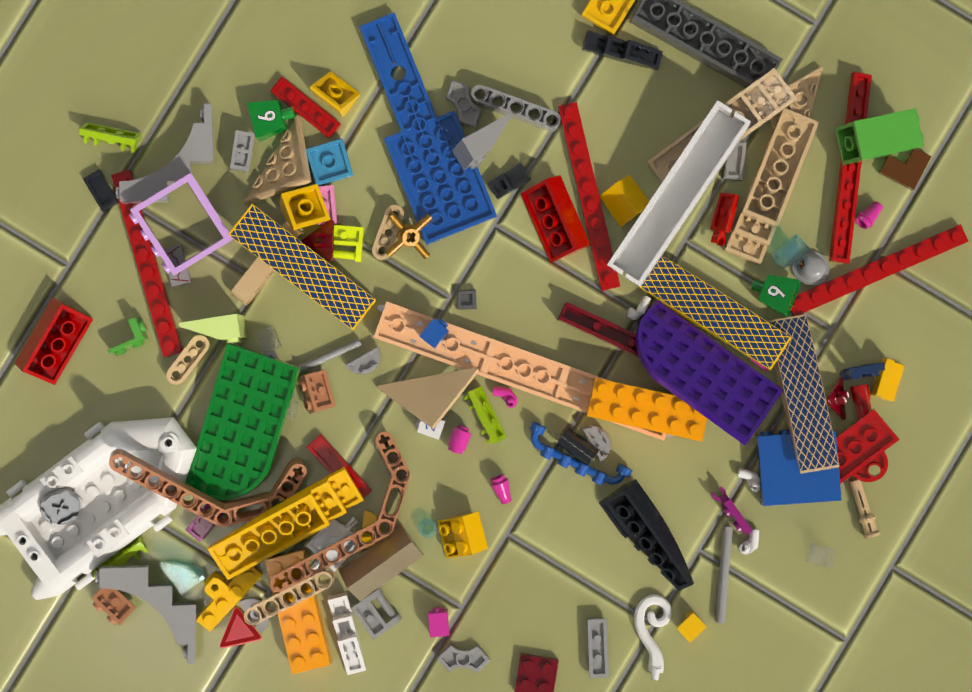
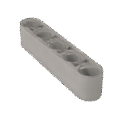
[471,85,561,132]

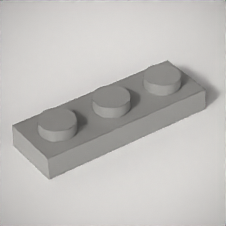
[587,618,609,678]

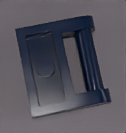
[840,362,885,380]

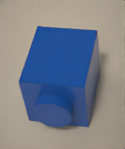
[419,318,449,349]

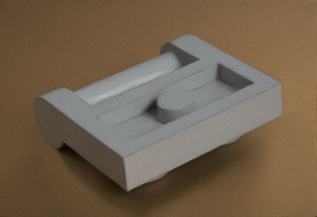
[351,588,402,640]

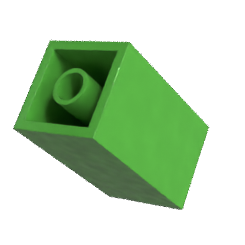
[835,108,924,165]

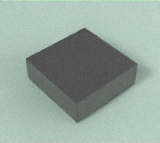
[457,290,477,310]

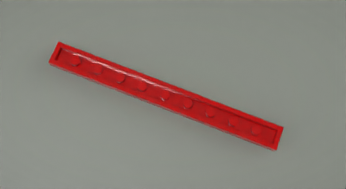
[829,72,872,264]
[558,102,621,291]
[111,170,183,358]
[790,224,969,316]

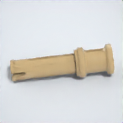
[849,479,881,539]

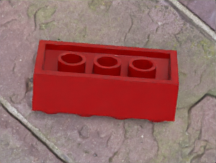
[521,175,591,263]
[14,297,93,385]

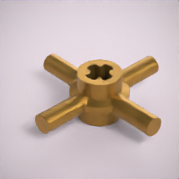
[385,212,433,259]

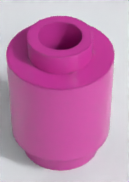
[448,425,472,455]

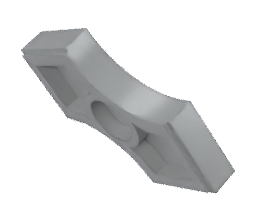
[446,80,482,129]
[436,644,491,673]

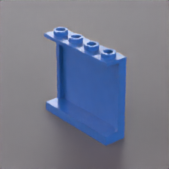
[755,430,842,506]

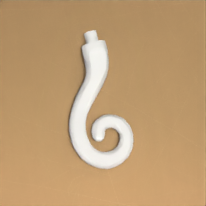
[634,594,672,680]

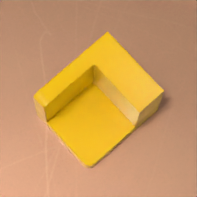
[677,610,706,643]

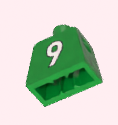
[247,100,296,142]
[751,275,801,317]

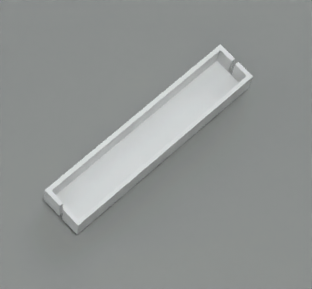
[607,100,751,287]

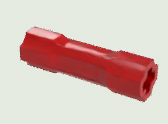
[850,384,872,420]

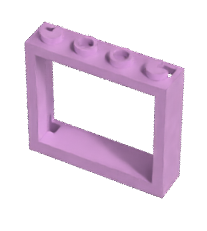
[129,172,233,276]

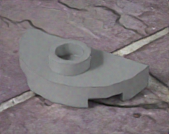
[345,346,381,374]
[582,425,611,461]
[239,598,270,633]

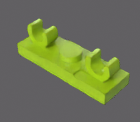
[79,122,142,153]
[464,386,507,444]
[93,535,148,579]

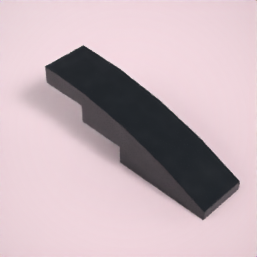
[582,30,663,70]

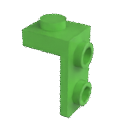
[107,317,149,356]

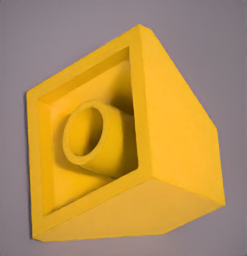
[279,184,330,230]

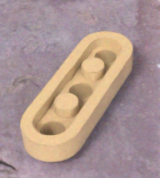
[372,205,405,260]
[166,334,210,385]

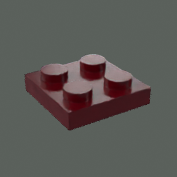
[514,653,559,692]

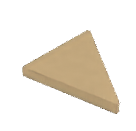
[768,66,823,165]
[243,115,311,205]
[377,367,479,429]

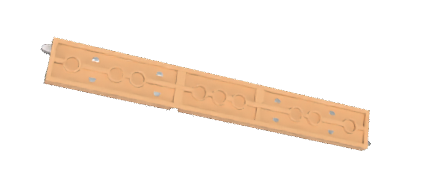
[374,301,673,441]

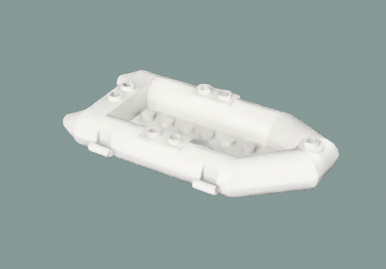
[0,417,197,600]

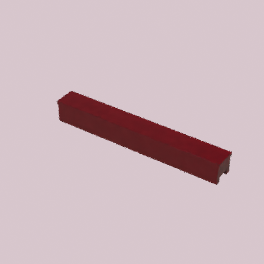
[557,302,639,358]

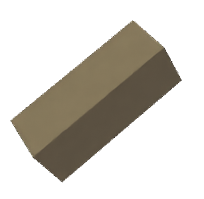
[338,524,424,602]

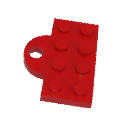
[836,408,900,484]

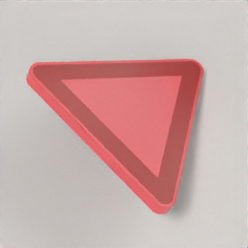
[219,607,262,649]

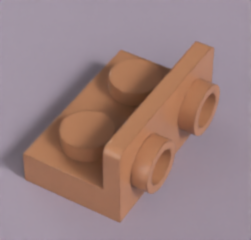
[298,369,336,414]
[91,588,137,625]

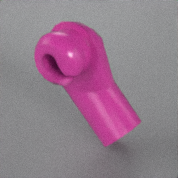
[492,386,518,408]

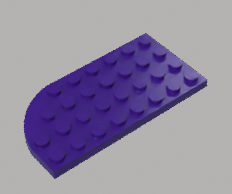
[636,300,783,445]

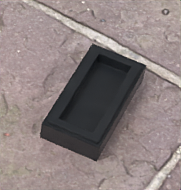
[83,169,119,212]

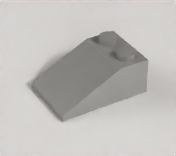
[452,113,511,170]

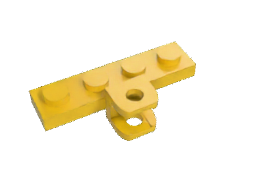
[196,566,263,632]

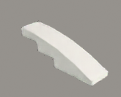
[328,592,366,675]

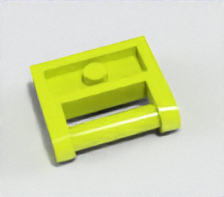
[323,225,364,262]

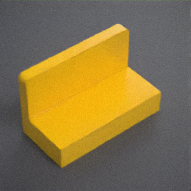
[871,358,904,402]

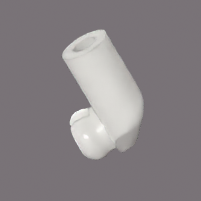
[626,296,651,320]
[737,468,761,492]
[739,529,760,555]

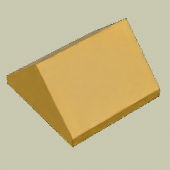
[310,71,361,117]
[599,175,649,227]

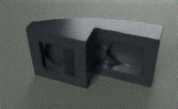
[487,163,532,200]

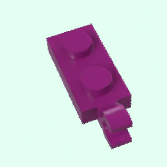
[710,486,753,535]

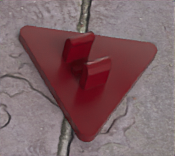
[301,219,334,261]
[826,378,850,420]

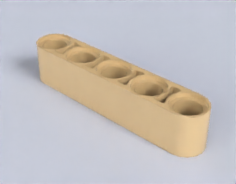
[230,222,304,306]
[244,569,335,625]

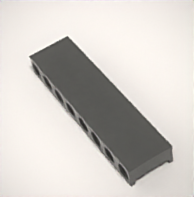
[630,0,783,88]

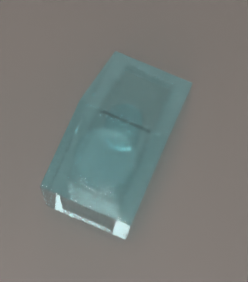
[772,234,810,268]
[159,560,205,595]

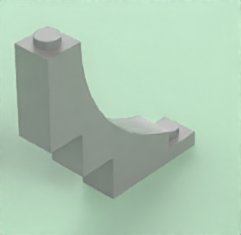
[116,104,214,204]
[95,565,196,664]

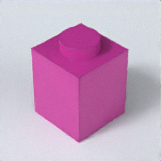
[428,607,450,637]

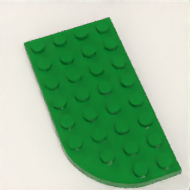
[186,343,301,500]

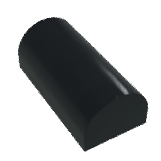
[557,427,600,466]

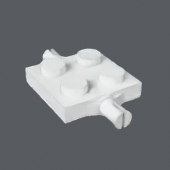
[306,517,359,572]

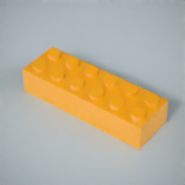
[586,378,707,442]
[265,548,333,674]

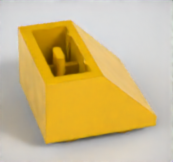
[437,511,488,558]

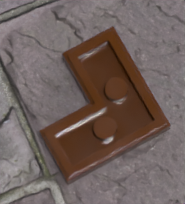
[879,148,931,191]

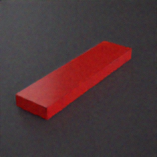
[270,77,341,140]
[306,434,372,498]

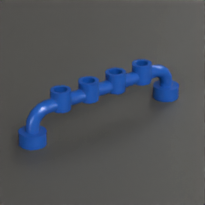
[529,421,633,485]

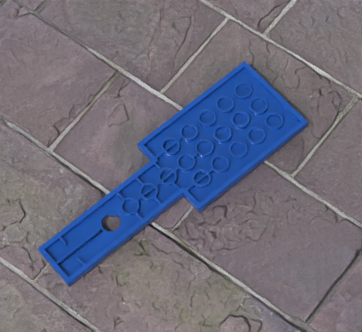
[359,12,497,245]

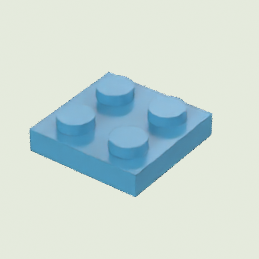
[306,139,354,186]

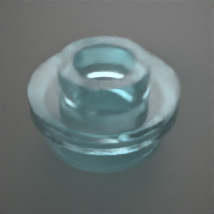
[418,519,438,538]

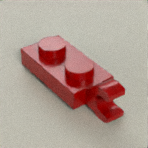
[710,192,740,246]

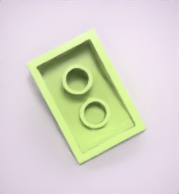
[179,314,247,344]

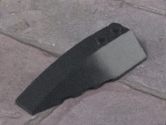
[599,479,694,591]

